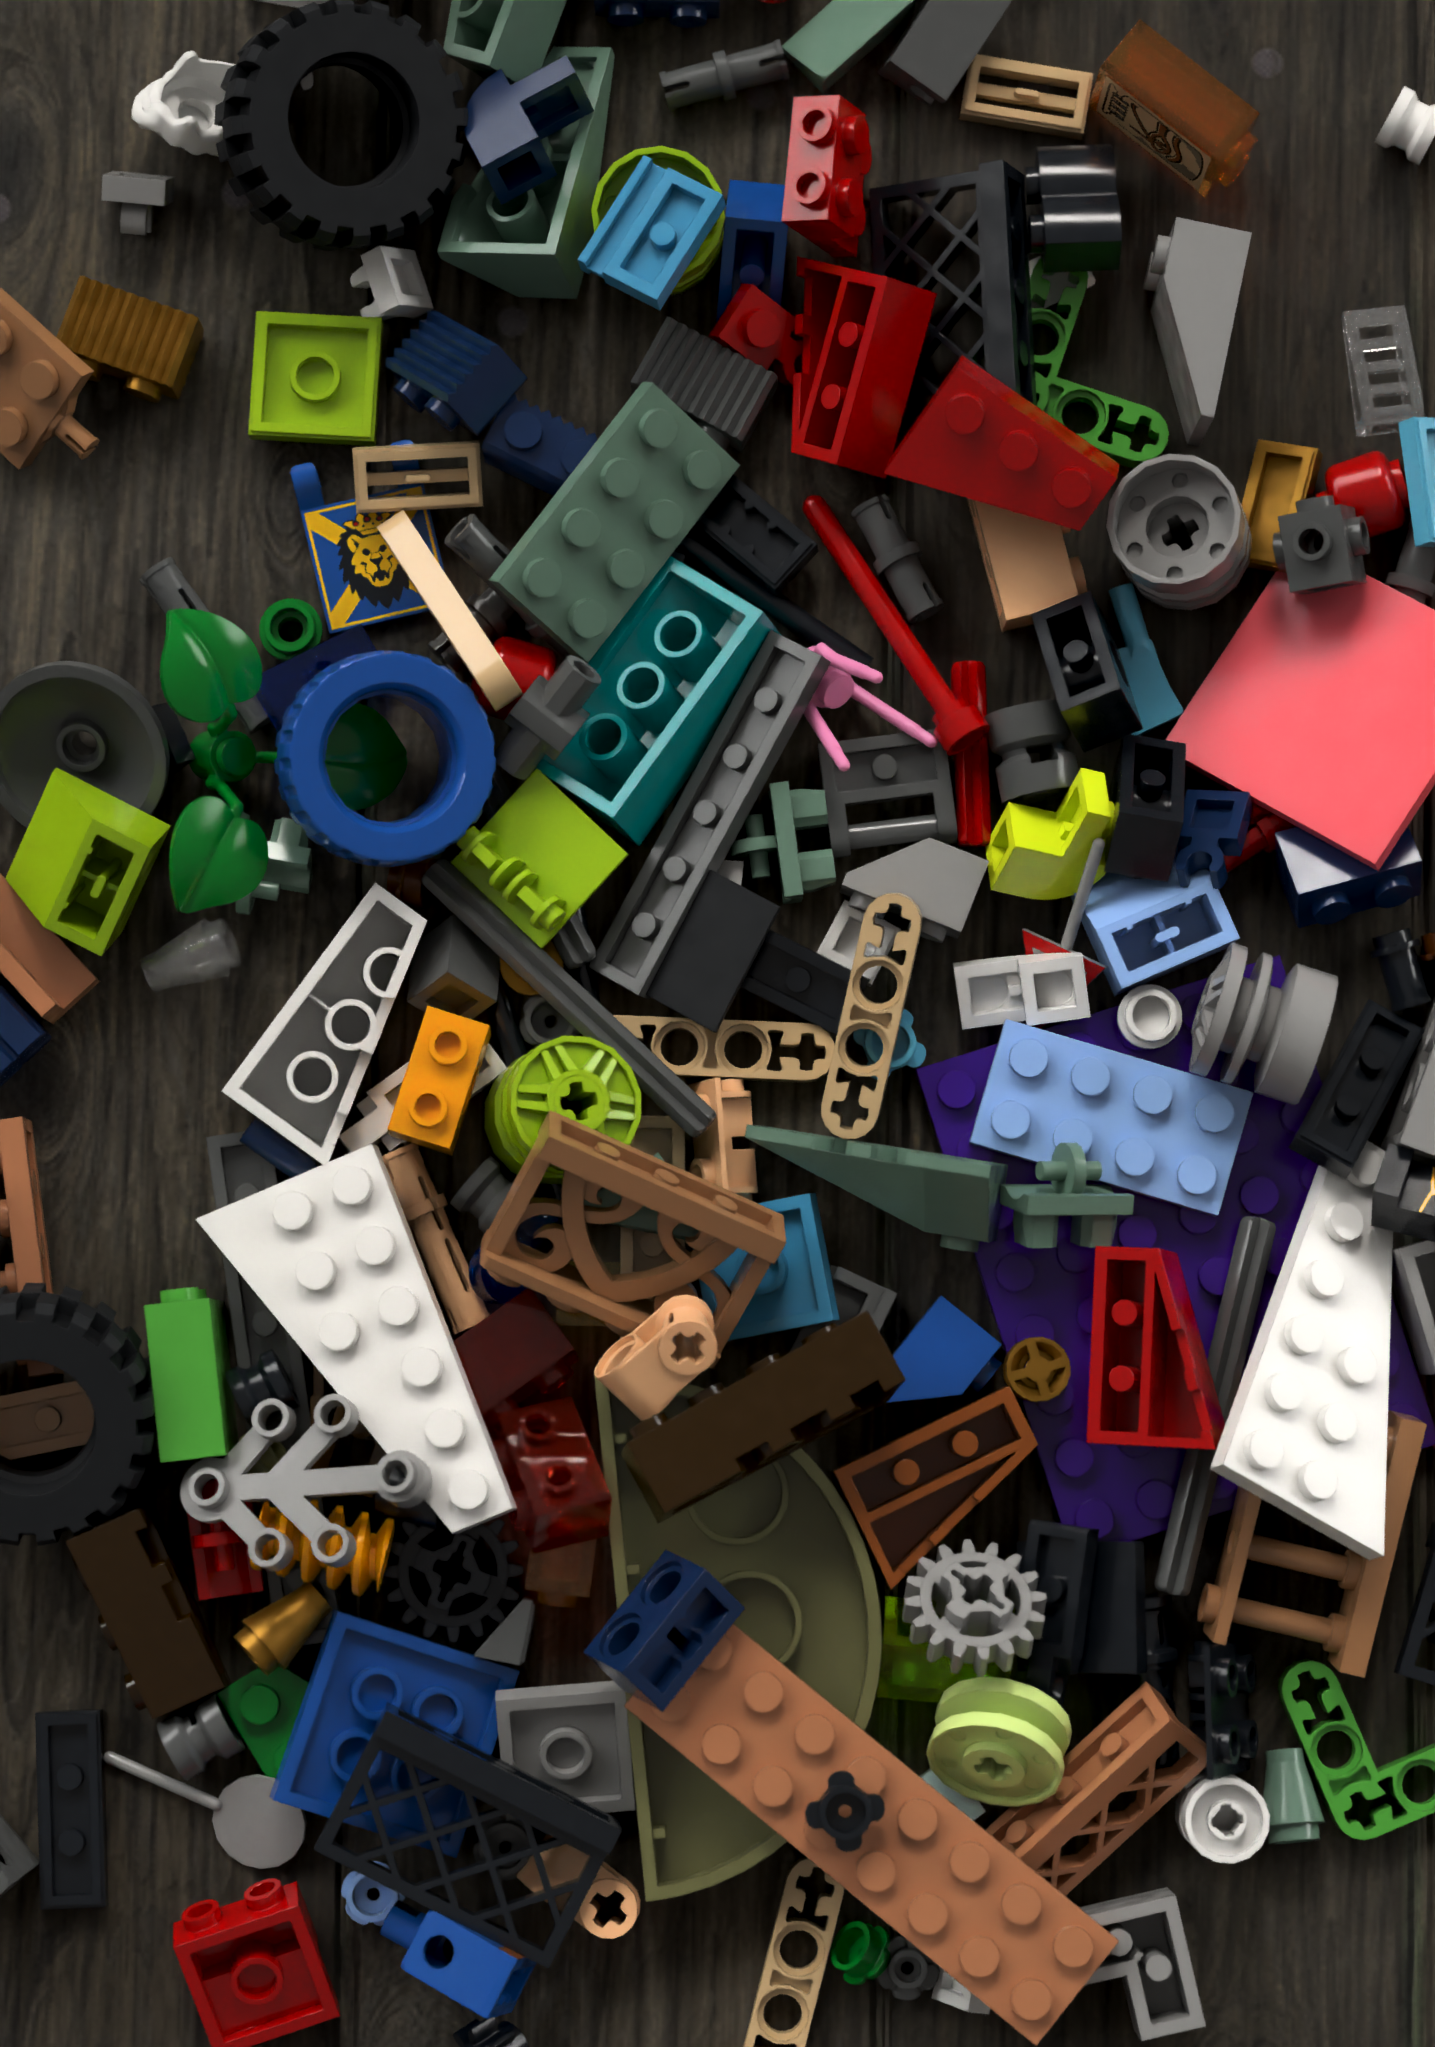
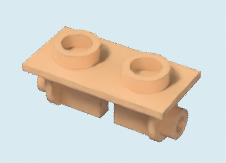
[689,1078,758,1201]

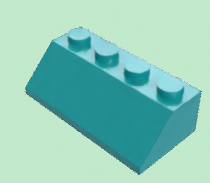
[534,556,781,846]

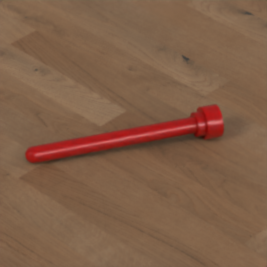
[802,495,990,756]

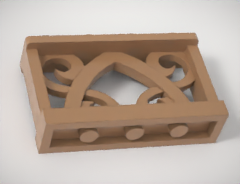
[480,1110,786,1369]

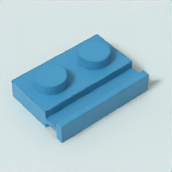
[577,155,726,311]

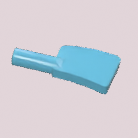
[1109,583,1183,736]

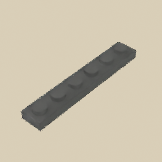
[589,630,831,1000]

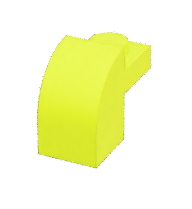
[985,768,1115,900]

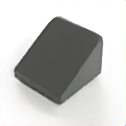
[474,1596,537,1665]

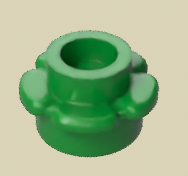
[830,1921,890,1985]

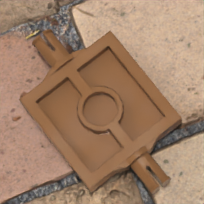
[0,288,100,470]

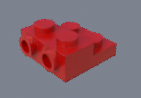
[781,94,872,258]
[173,1878,340,2047]

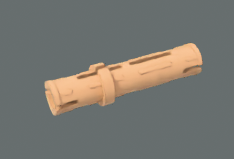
[382,1143,492,1335]

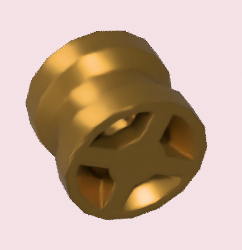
[1003,1337,1071,1402]

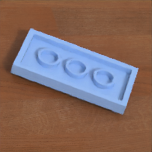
[969,1019,1254,1217]

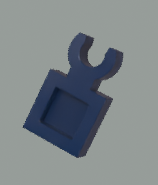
[1175,789,1253,889]

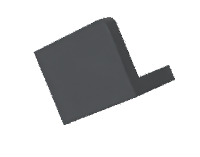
[407,914,500,1019]

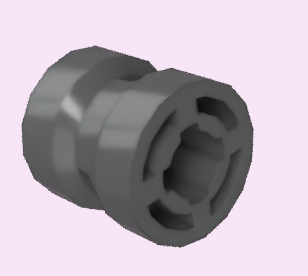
[156,1692,245,1781]

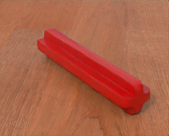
[951,660,991,848]

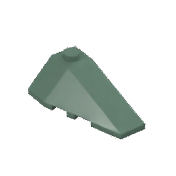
[437,47,615,299]
[745,1125,1008,1252]

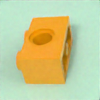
[387,1005,491,1156]

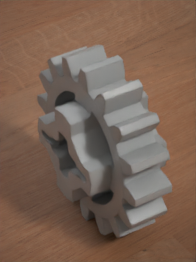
[902,1539,1047,1677]

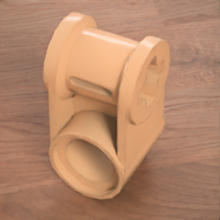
[594,1294,718,1421]
[516,1834,641,1939]

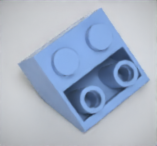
[1070,849,1240,996]

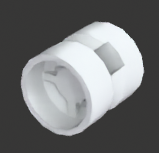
[1175,1772,1270,1864]

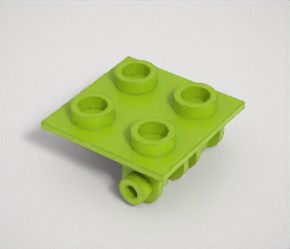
[451,768,629,949]

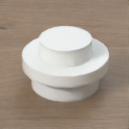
[1117,984,1182,1049]

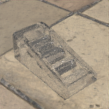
[1341,305,1425,437]

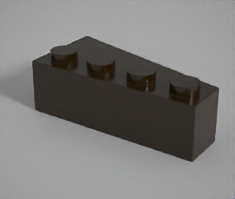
[621,1310,906,1523]

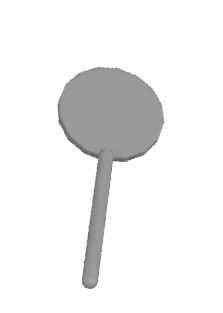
[103,1751,307,1869]

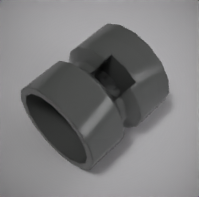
[985,699,1079,806]

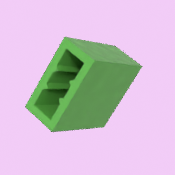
[144,1287,239,1463]

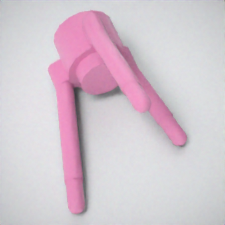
[803,642,938,772]

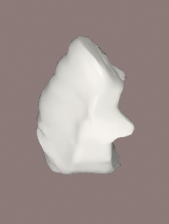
[131,51,235,156]

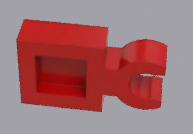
[709,284,803,388]

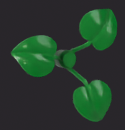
[160,609,408,913]

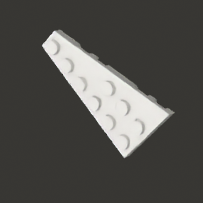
[1210,1140,1393,1560]
[196,1144,518,1534]

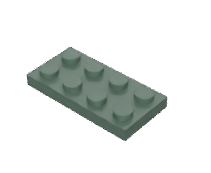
[489,381,740,663]

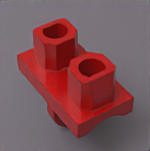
[187,1479,265,1600]

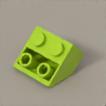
[5,767,171,956]

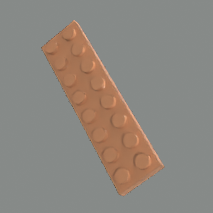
[624,1623,1119,2046]

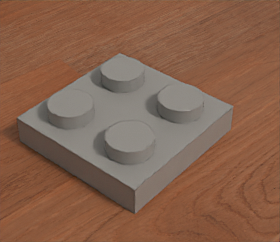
[495,1681,635,1821]

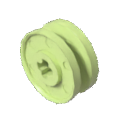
[926,1677,1072,1807]

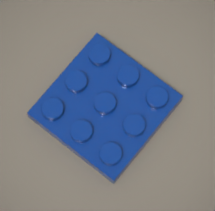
[269,1609,520,1858]

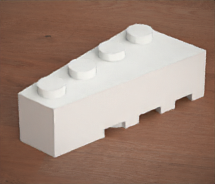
[222,882,427,1165]

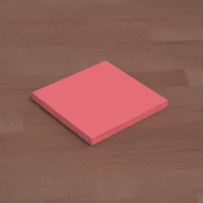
[1165,571,1435,871]

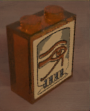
[1089,19,1260,198]

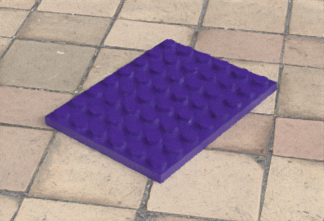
[915,955,1435,1541]

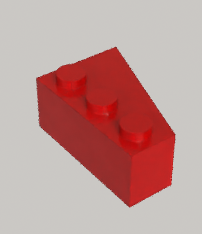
[791,256,937,479]
[1086,1246,1225,1450]

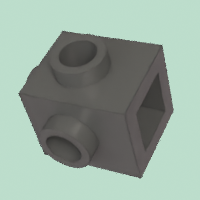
[1273,495,1370,594]

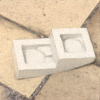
[953,952,1091,1030]

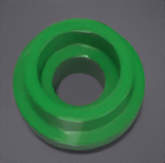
[259,598,323,662]

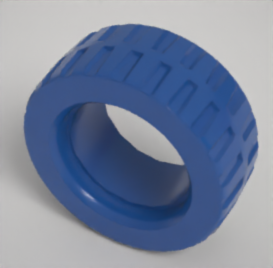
[274,650,497,867]

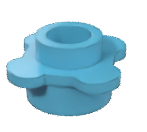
[853,1009,926,1080]

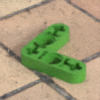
[1030,258,1169,468]
[1277,1659,1435,1840]

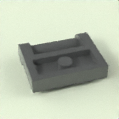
[817,729,958,858]

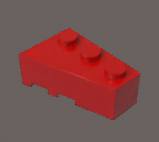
[883,355,1119,531]

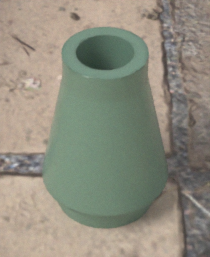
[1263,1748,1325,1845]

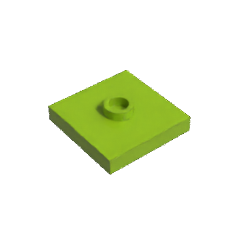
[248,311,384,446]

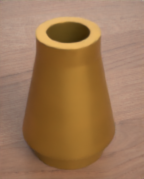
[233,1583,333,1676]

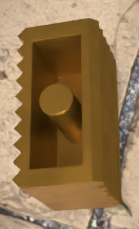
[57,276,204,403]

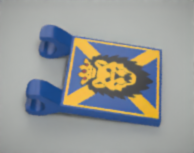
[290,439,445,635]

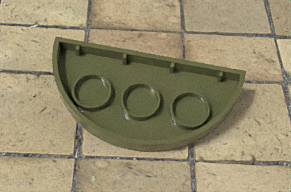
[594,1376,882,1902]

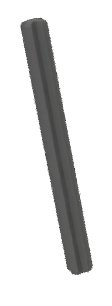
[421,858,716,1138]
[1154,1216,1276,1596]

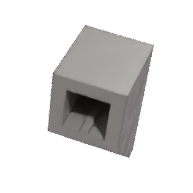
[840,837,989,943]

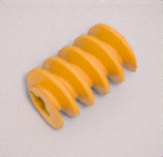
[250,1498,395,1597]

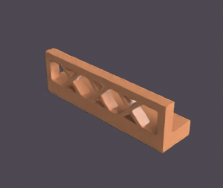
[0,873,100,1024]
[985,1682,1207,1896]

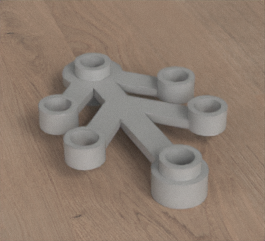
[180,1394,432,1572]

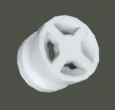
[1375,86,1435,165]

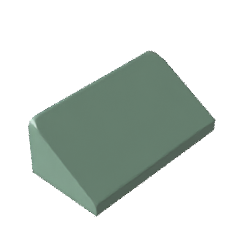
[782,0,916,94]

